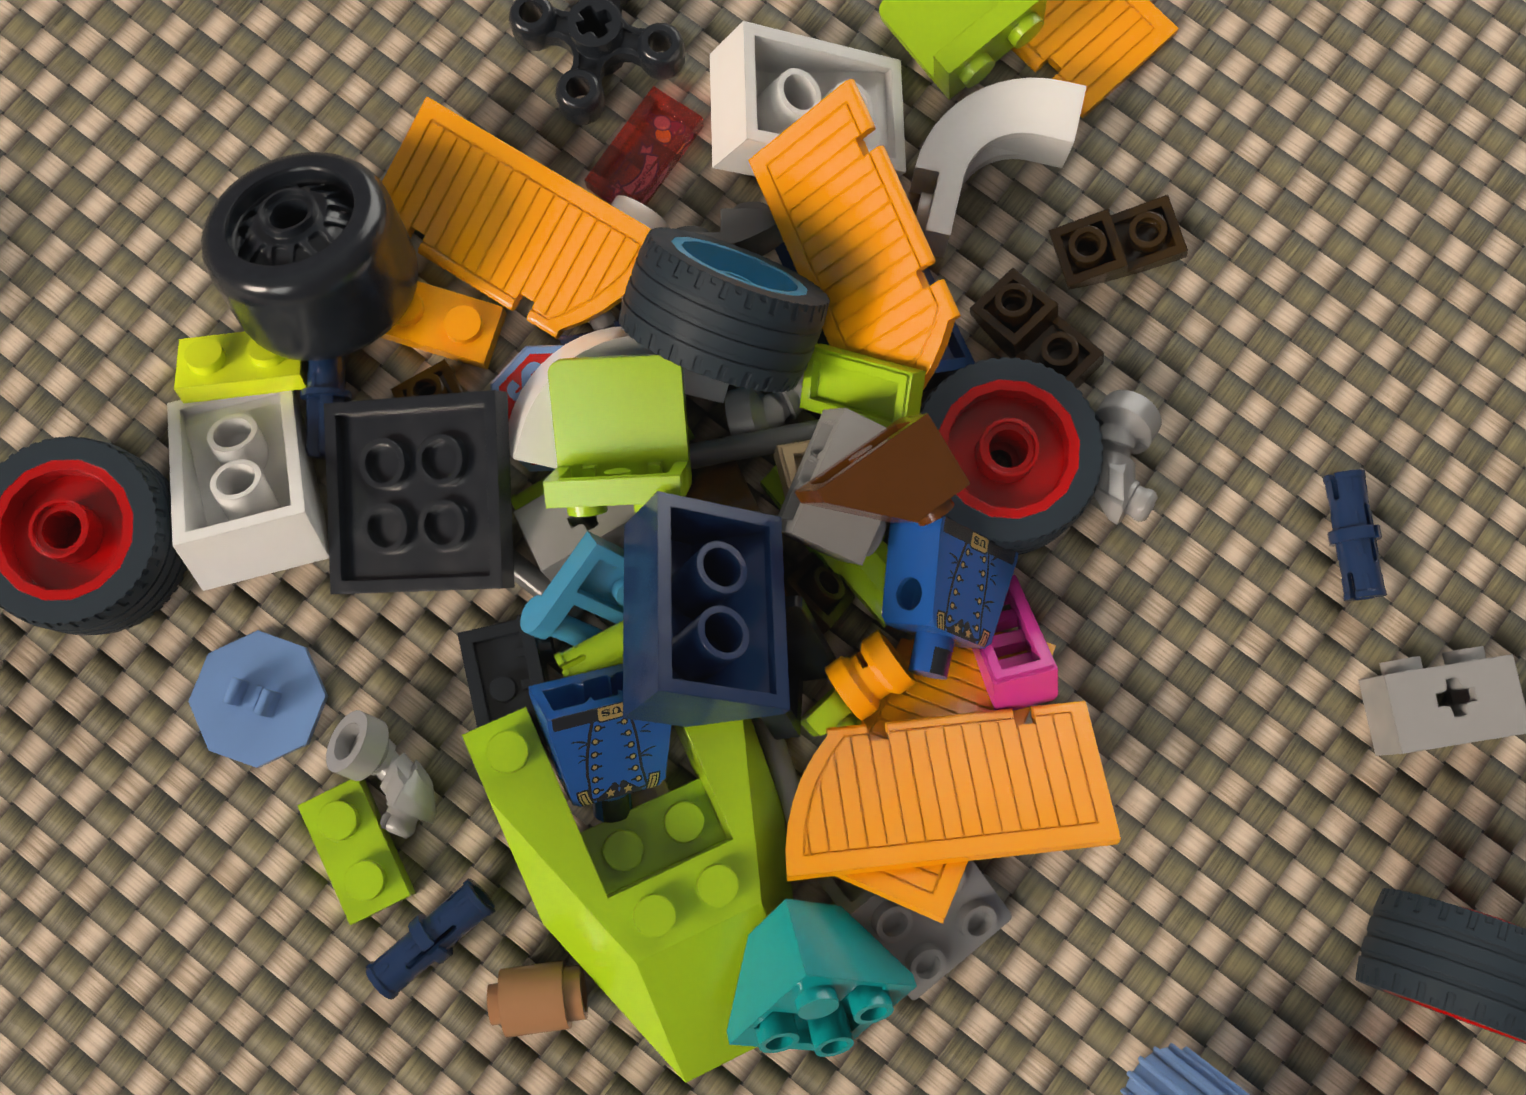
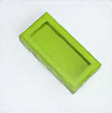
[799,343,926,427]

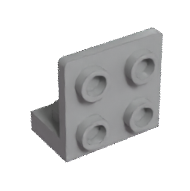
[817,861,1012,1000]

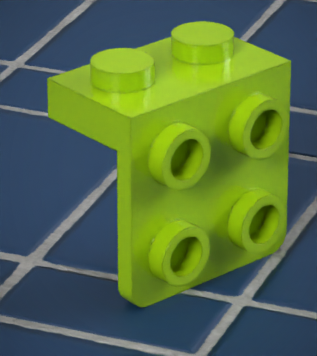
[879,0,1047,100]
[543,353,692,517]

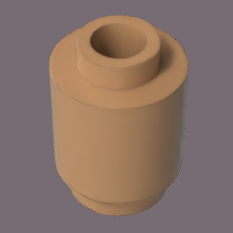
[487,960,588,1038]

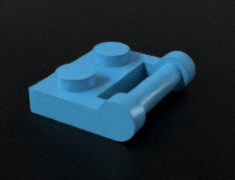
[520,531,624,646]

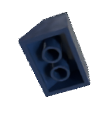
[623,491,790,727]

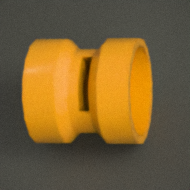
[825,630,917,721]

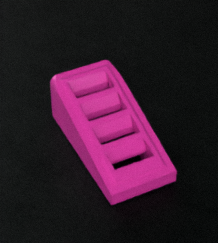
[972,575,1058,711]

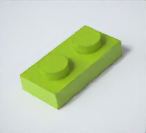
[297,779,416,925]

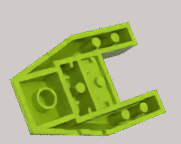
[462,707,793,1083]

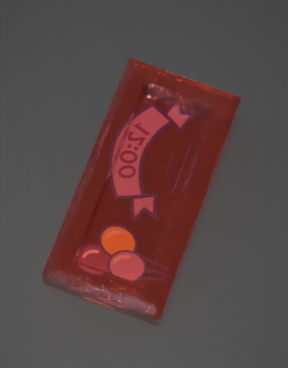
[584,86,704,205]

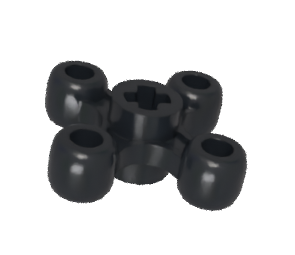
[509,0,686,125]

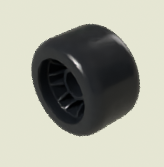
[201,152,418,361]

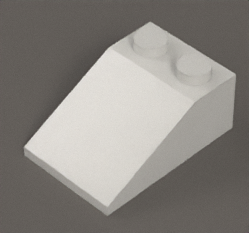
[710,21,906,177]
[167,390,329,591]

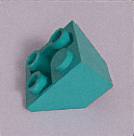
[727,899,917,1057]

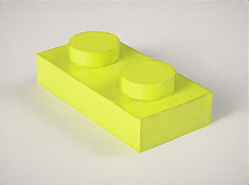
[174,331,308,404]

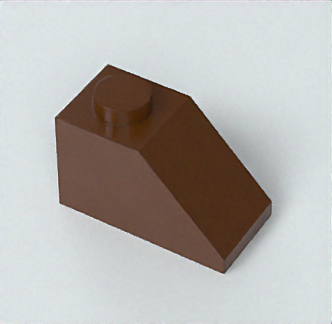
[794,413,970,526]

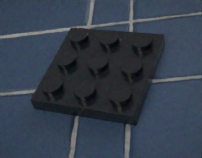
[324,390,515,594]

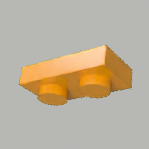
[380,281,507,370]

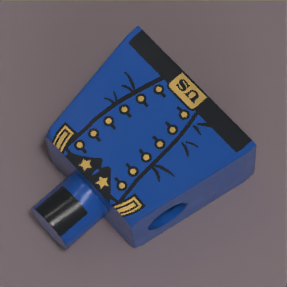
[882,516,1018,680]
[528,664,671,823]

